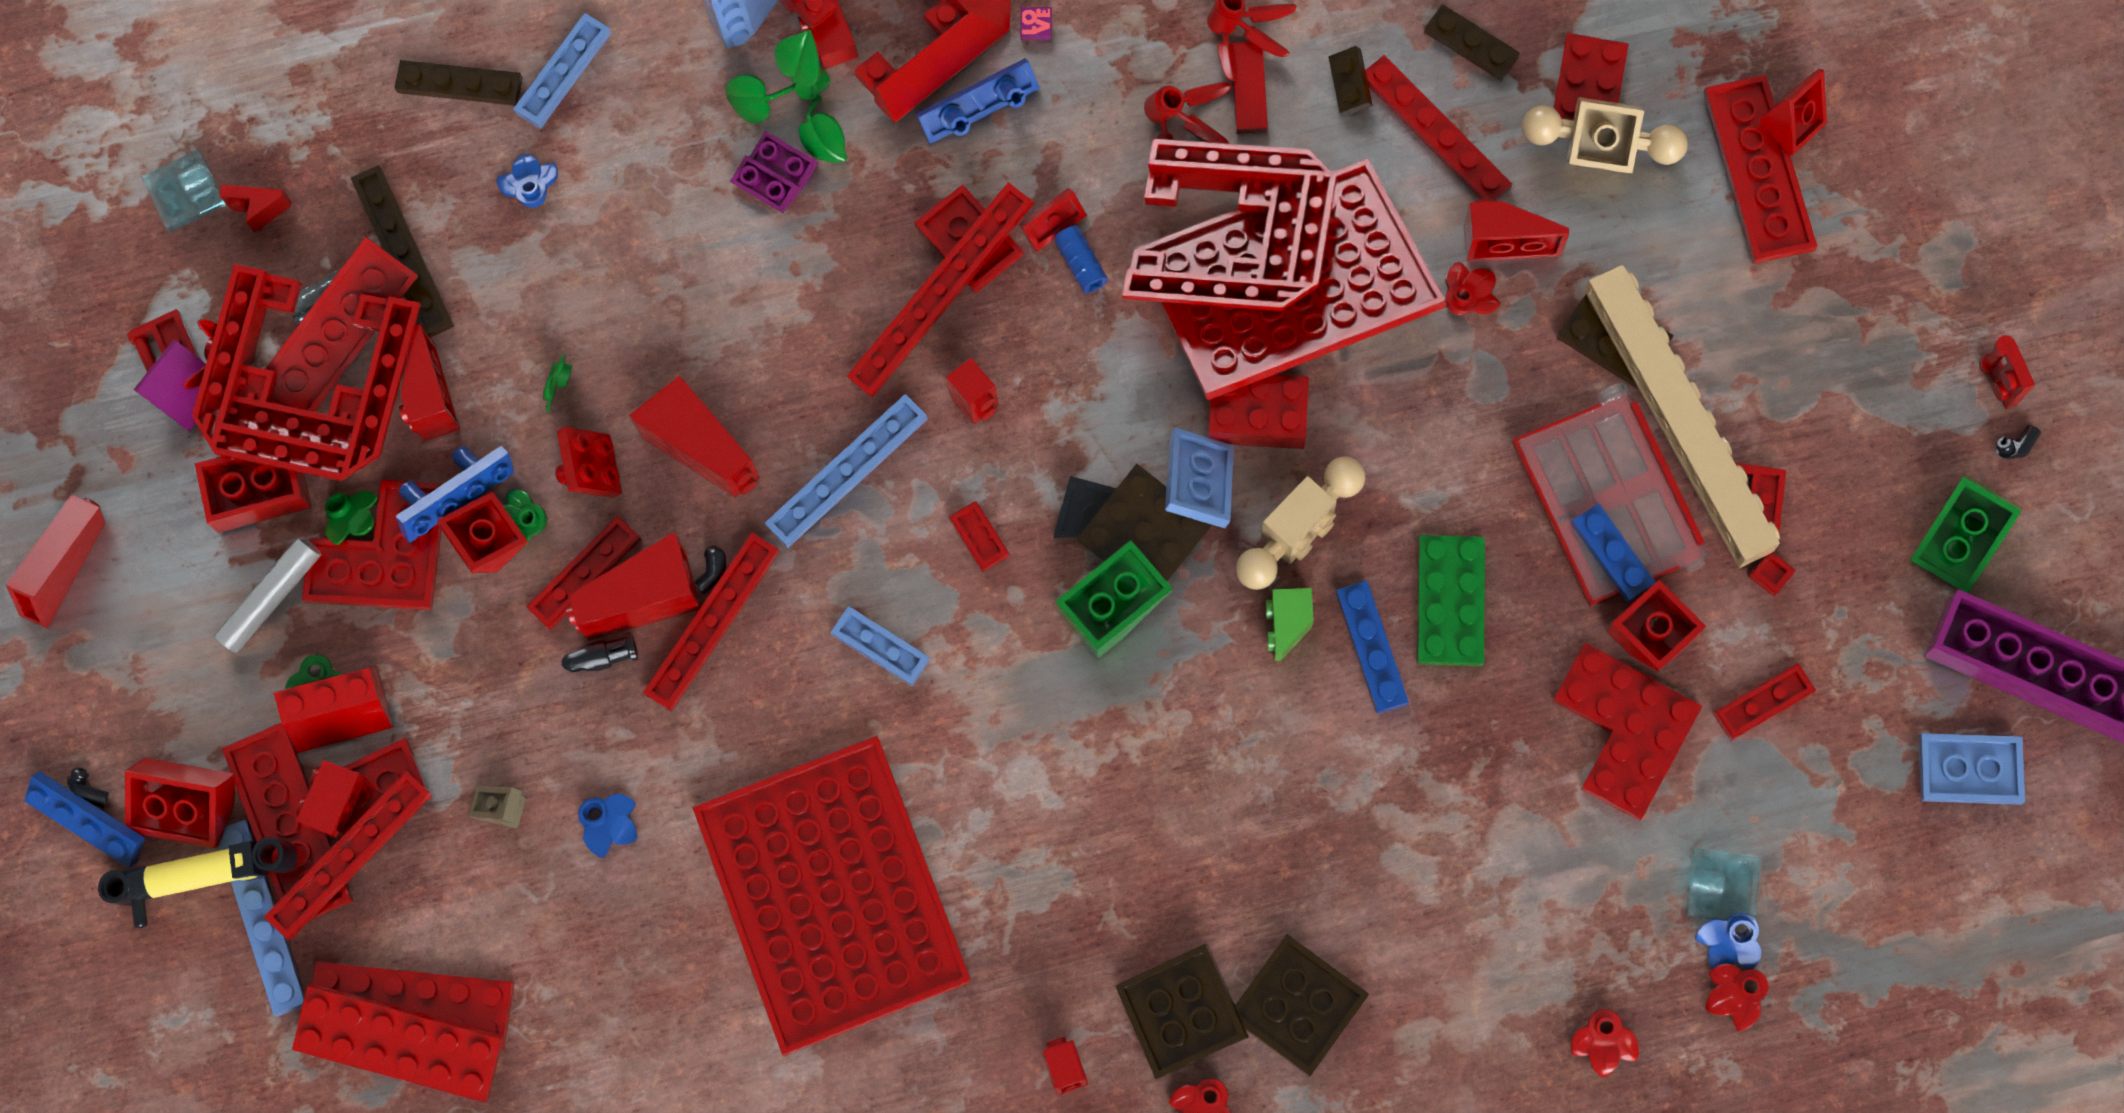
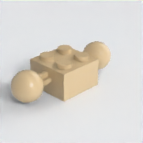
[1522,97,1688,174]
[1236,456,1365,590]

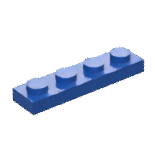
[1336,581,1409,714]
[24,771,145,868]

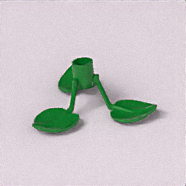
[725,30,848,163]

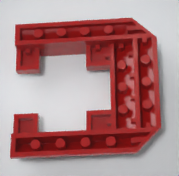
[779,0,1011,124]
[1122,139,1336,311]
[192,264,421,481]

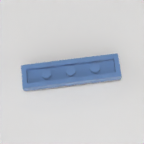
[513,13,612,129]

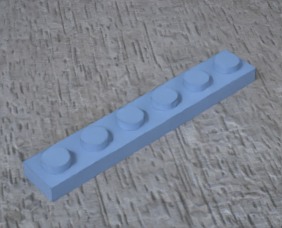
[765,394,928,548]
[219,819,305,1017]

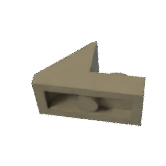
[468,785,526,828]

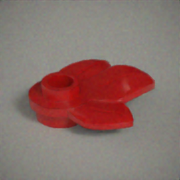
[1445,262,1501,315]
[1705,964,1769,1031]
[1571,1009,1639,1077]
[1169,1078,1231,1113]

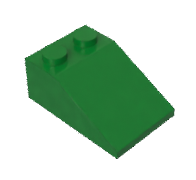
[1910,474,2023,594]
[1055,540,1173,659]

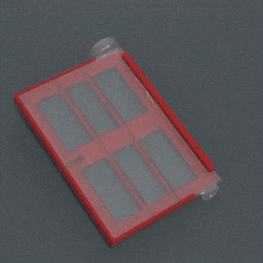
[1512,382,1709,607]

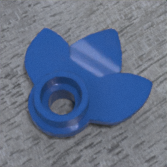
[497,154,558,208]
[578,794,637,858]
[1695,913,1761,969]

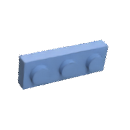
[830,606,930,686]

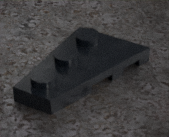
[1053,476,1117,538]

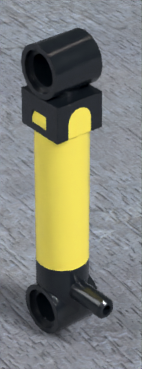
[98,837,297,928]

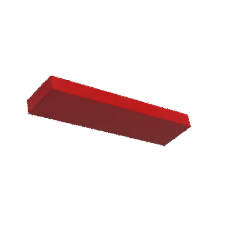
[526,516,642,631]

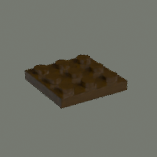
[1076,463,1212,582]
[1235,934,1369,1077]
[1116,944,1249,1079]

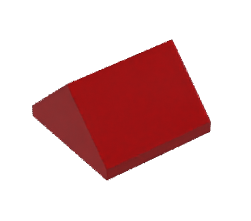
[1759,68,1827,155]
[437,491,528,573]

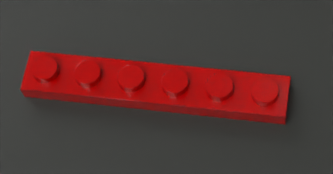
[1366,55,1512,201]
[643,533,780,712]
[264,771,432,941]

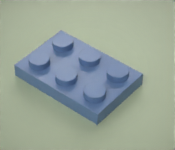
[1165,428,1234,528]
[1918,733,2025,805]

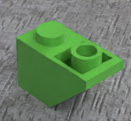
[1266,588,1314,661]

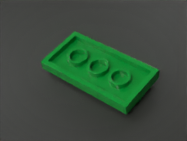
[1417,535,1485,666]

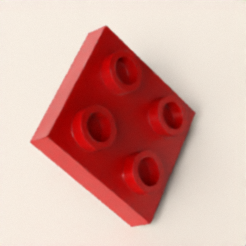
[555,426,622,498]

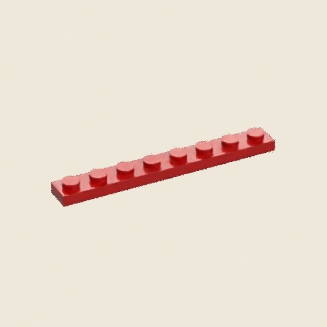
[846,182,1034,398]

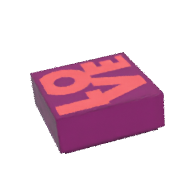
[1020,7,1052,40]

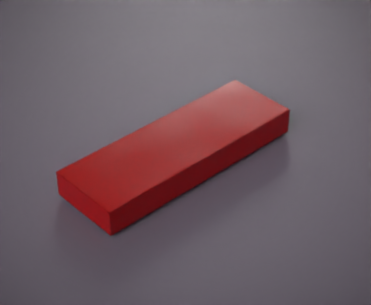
[1232,42,1268,134]
[1713,663,1816,741]

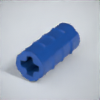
[1054,225,1108,294]

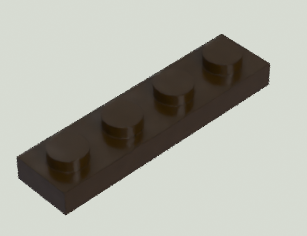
[395,60,523,106]

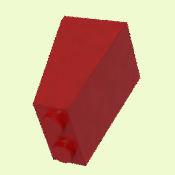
[629,375,760,498]
[567,533,700,641]

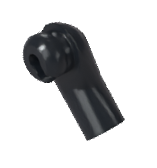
[1996,425,2041,459]
[694,545,726,594]
[67,767,109,808]

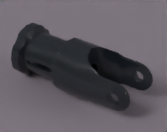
[561,632,639,673]

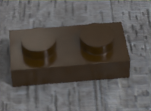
[1328,46,1373,116]

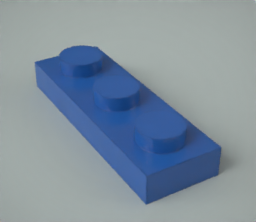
[1570,503,1656,603]

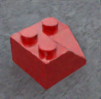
[1607,579,1706,672]

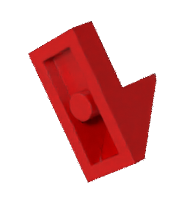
[219,184,291,232]

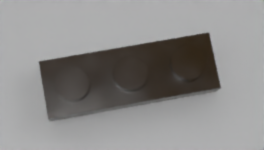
[1424,4,1520,81]

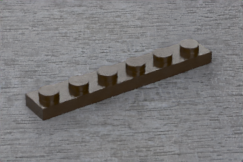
[351,165,454,338]

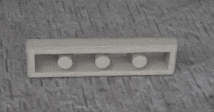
[214,539,322,653]

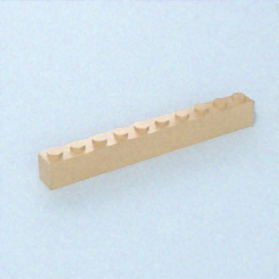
[1585,264,1780,568]

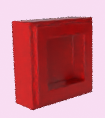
[1748,552,1796,597]

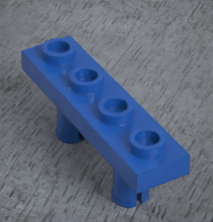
[916,58,1040,144]
[396,446,515,543]

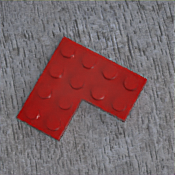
[301,480,444,610]
[1553,643,1702,822]

